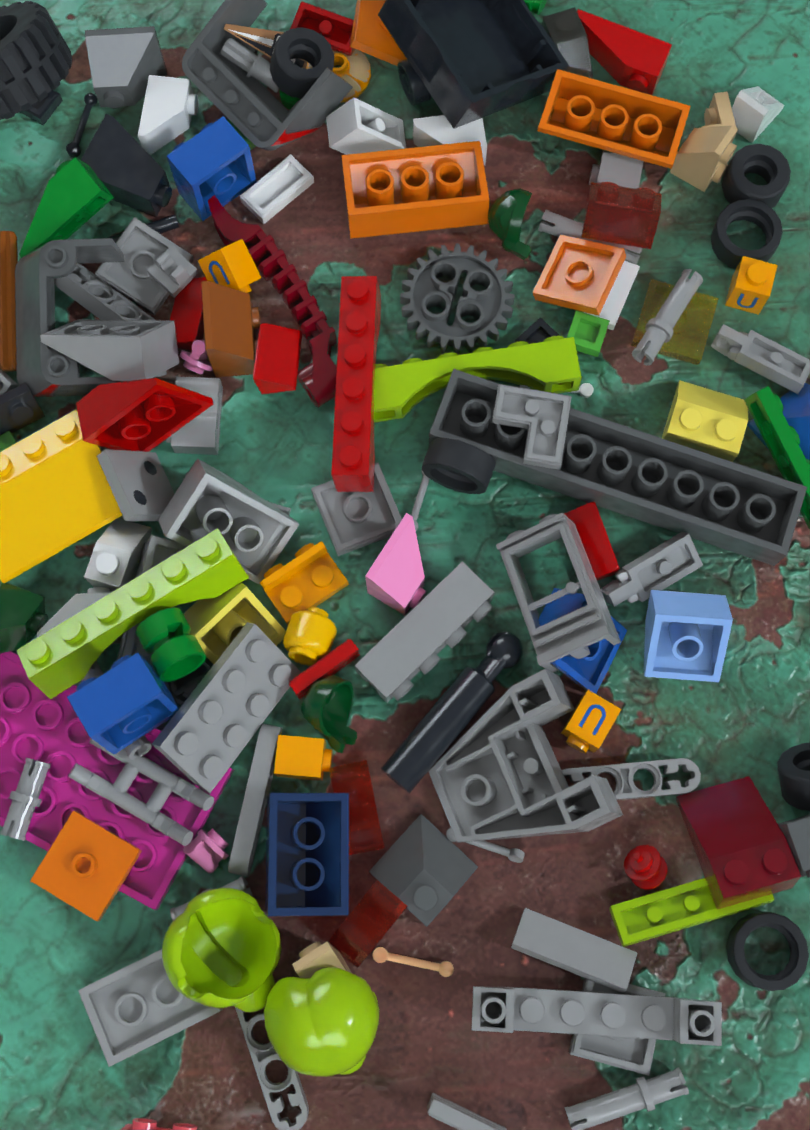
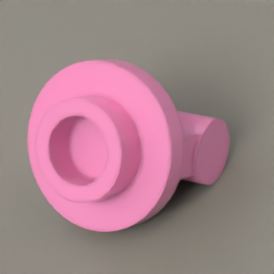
[179,340,213,374]
[183,828,229,873]

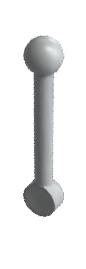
[411,471,430,531]
[446,828,525,863]

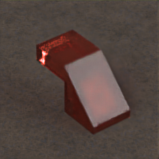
[329,760,385,855]
[328,880,408,968]

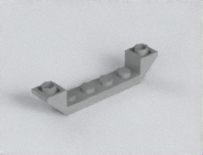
[471,986,722,1046]

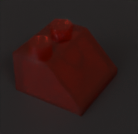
[581,182,662,249]

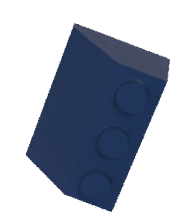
[265,793,349,916]

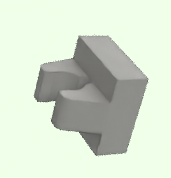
[147,245,198,298]

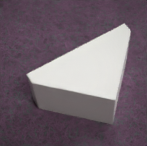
[732,86,785,143]

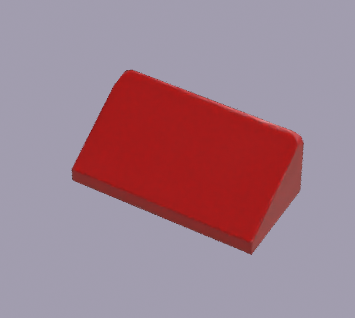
[290,1,355,56]
[170,277,207,350]
[253,323,302,395]
[565,501,619,580]

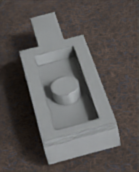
[711,324,810,394]
[600,531,703,607]

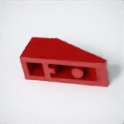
[572,9,672,95]

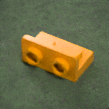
[260,541,349,625]

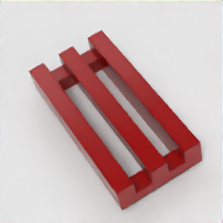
[289,639,360,700]

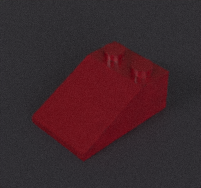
[676,776,801,909]

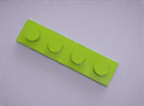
[609,878,775,947]

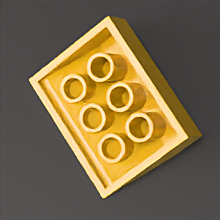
[0,409,122,584]

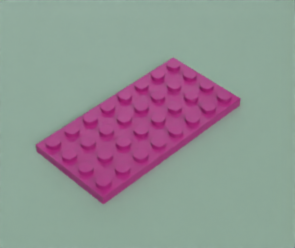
[0,651,234,910]

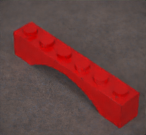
[331,276,381,492]

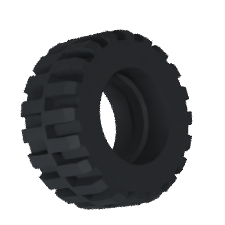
[0,1,72,120]

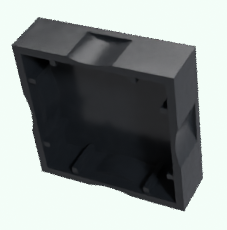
[378,0,569,129]

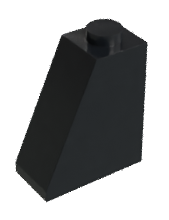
[81,114,172,217]

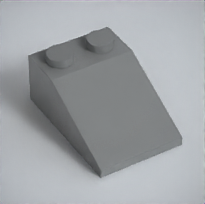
[40,319,179,381]
[158,458,299,585]

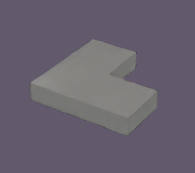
[492,384,572,470]

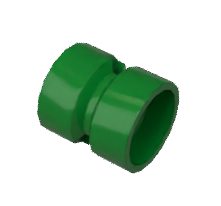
[136,607,206,682]

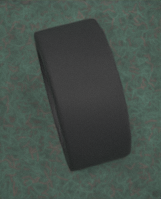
[711,199,783,269]
[422,438,496,494]
[726,912,809,991]

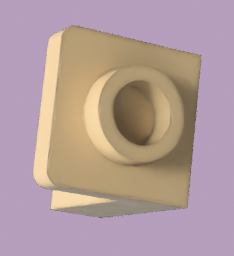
[701,92,736,128]

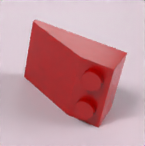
[76,378,213,452]

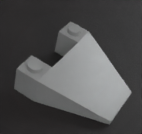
[428,669,623,843]

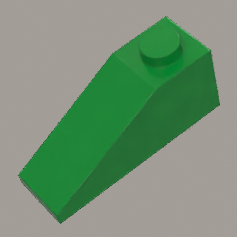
[19,157,114,258]

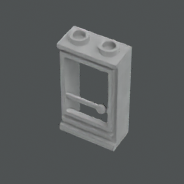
[496,512,621,672]

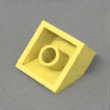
[662,380,748,462]
[184,582,286,665]

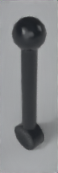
[66,93,98,158]

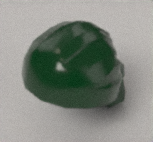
[488,188,532,260]
[301,675,357,753]

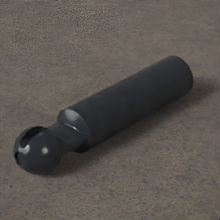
[381,632,523,794]

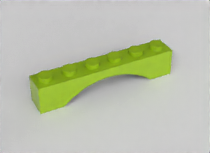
[374,336,582,423]
[16,528,249,699]

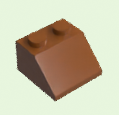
[201,281,261,378]

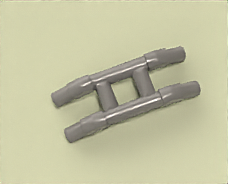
[68,739,214,846]

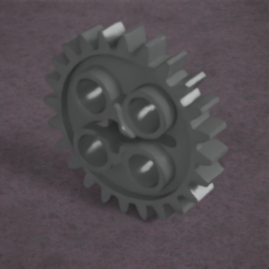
[400,243,515,355]

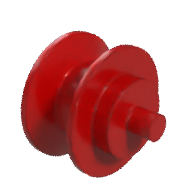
[624,845,668,890]

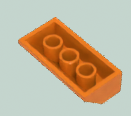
[537,69,691,169]
[341,141,490,239]

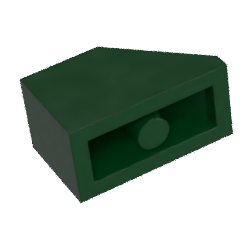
[0,583,48,654]

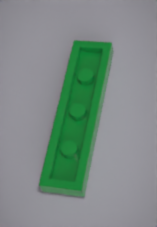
[744,386,810,529]

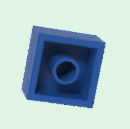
[167,116,257,221]
[67,652,180,755]

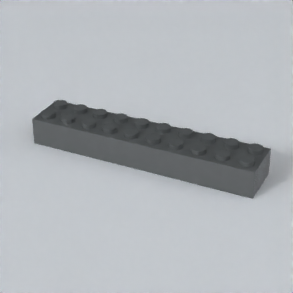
[428,369,807,566]

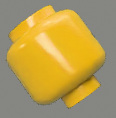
[283,607,337,666]

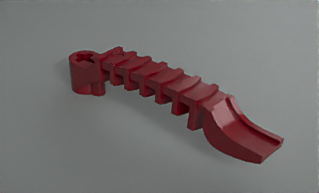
[208,195,337,408]

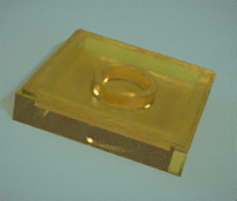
[631,279,719,365]

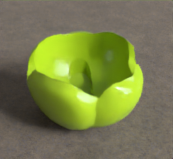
[162,888,281,1012]
[264,967,379,1077]

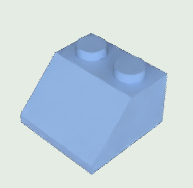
[644,590,733,682]

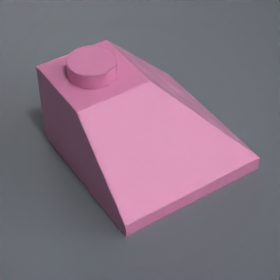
[365,513,427,616]

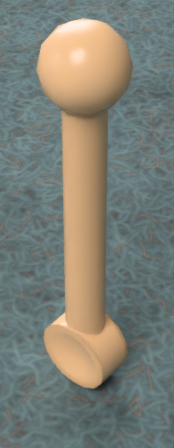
[373,947,454,977]

